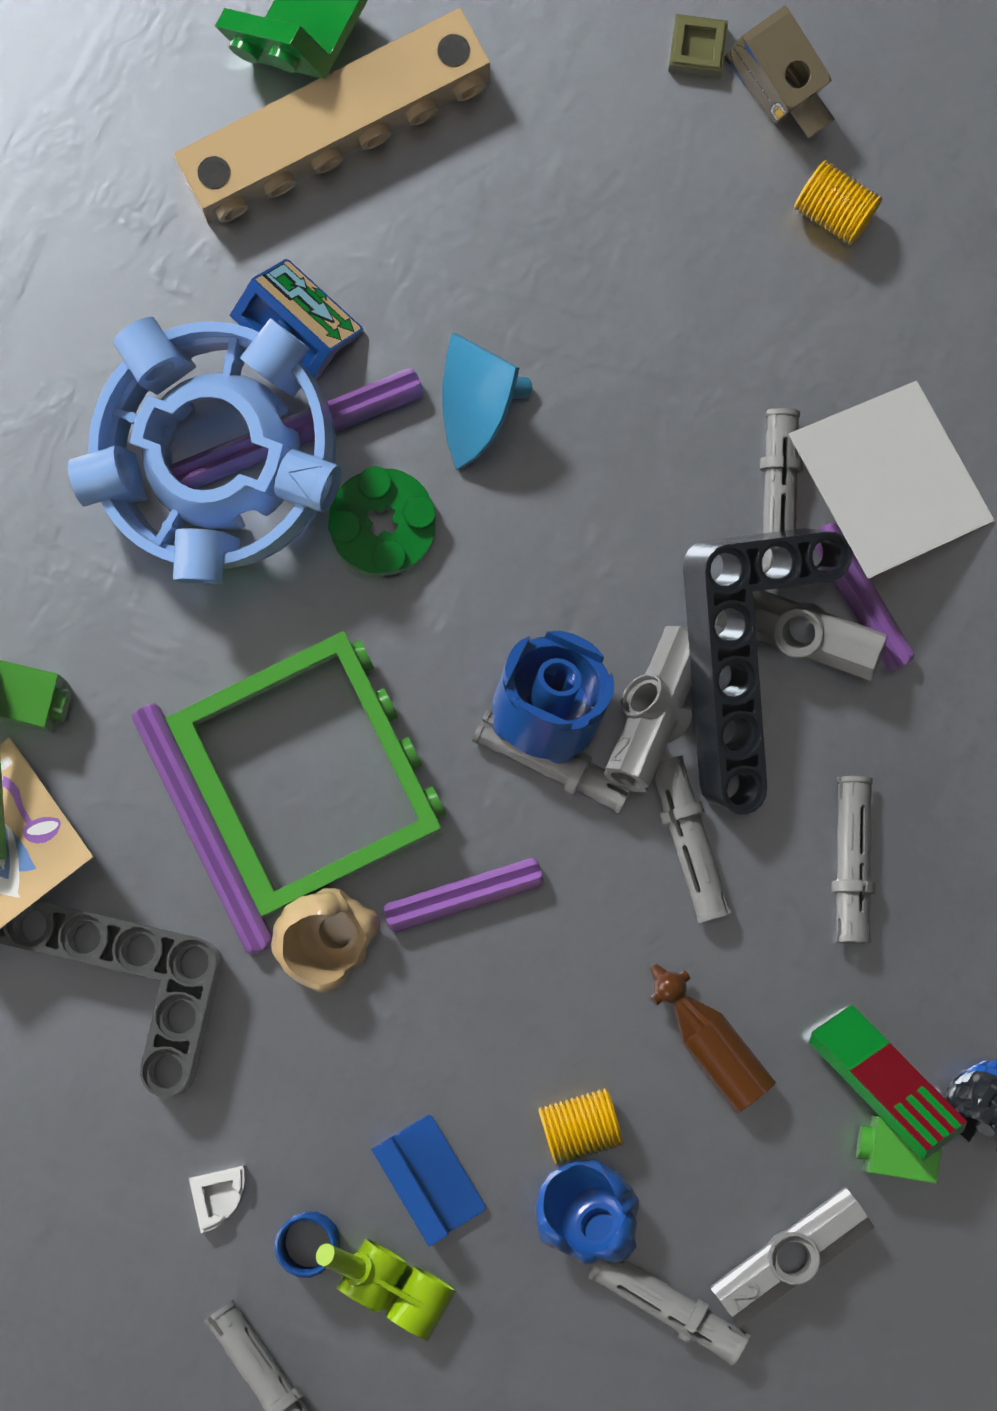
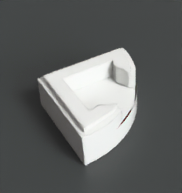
[189,1165,246,1233]

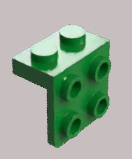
[215,0,368,79]

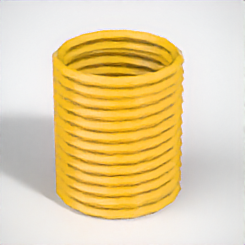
[794,160,882,246]
[538,1088,624,1166]

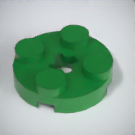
[328,466,436,577]

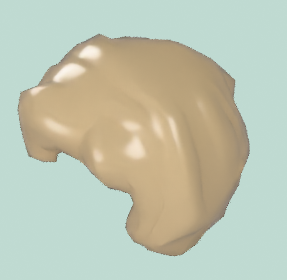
[271,887,380,994]

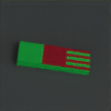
[809,1005,967,1161]

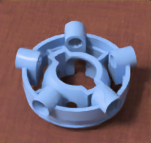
[68,317,342,584]

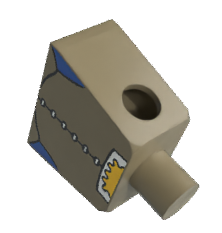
[724,5,835,138]

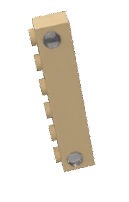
[173,7,490,224]

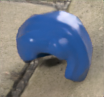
[536,1160,639,1264]

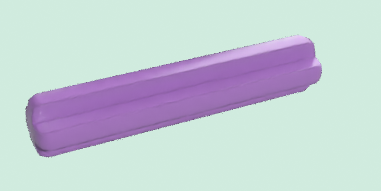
[815,522,914,671]
[384,858,544,932]

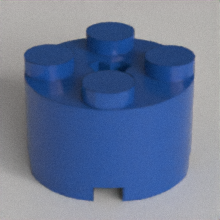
[492,631,614,764]

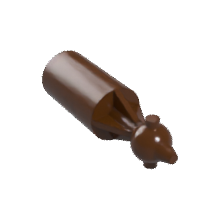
[650,964,776,1114]

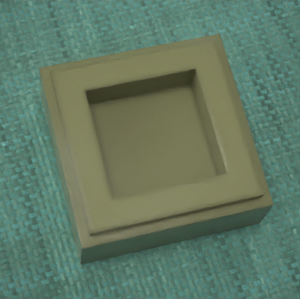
[668,14,728,78]

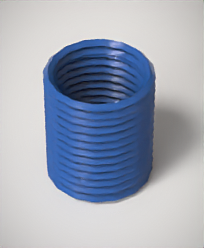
[275,1212,340,1278]

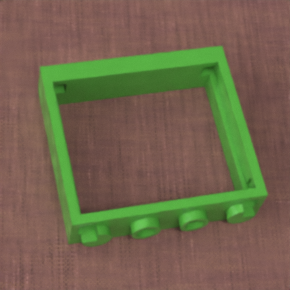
[165,631,447,919]

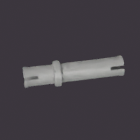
[760,408,803,574]
[472,710,631,814]
[653,755,732,923]
[832,776,876,944]
[588,1259,751,1366]
[203,1300,308,1411]

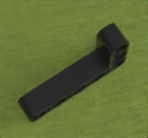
[683,528,853,815]

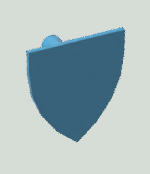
[442,333,532,470]

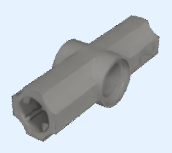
[716,590,888,681]
[604,626,692,793]
[710,1187,875,1328]

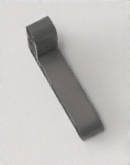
[0,901,222,1097]

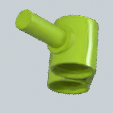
[316,1238,456,1341]

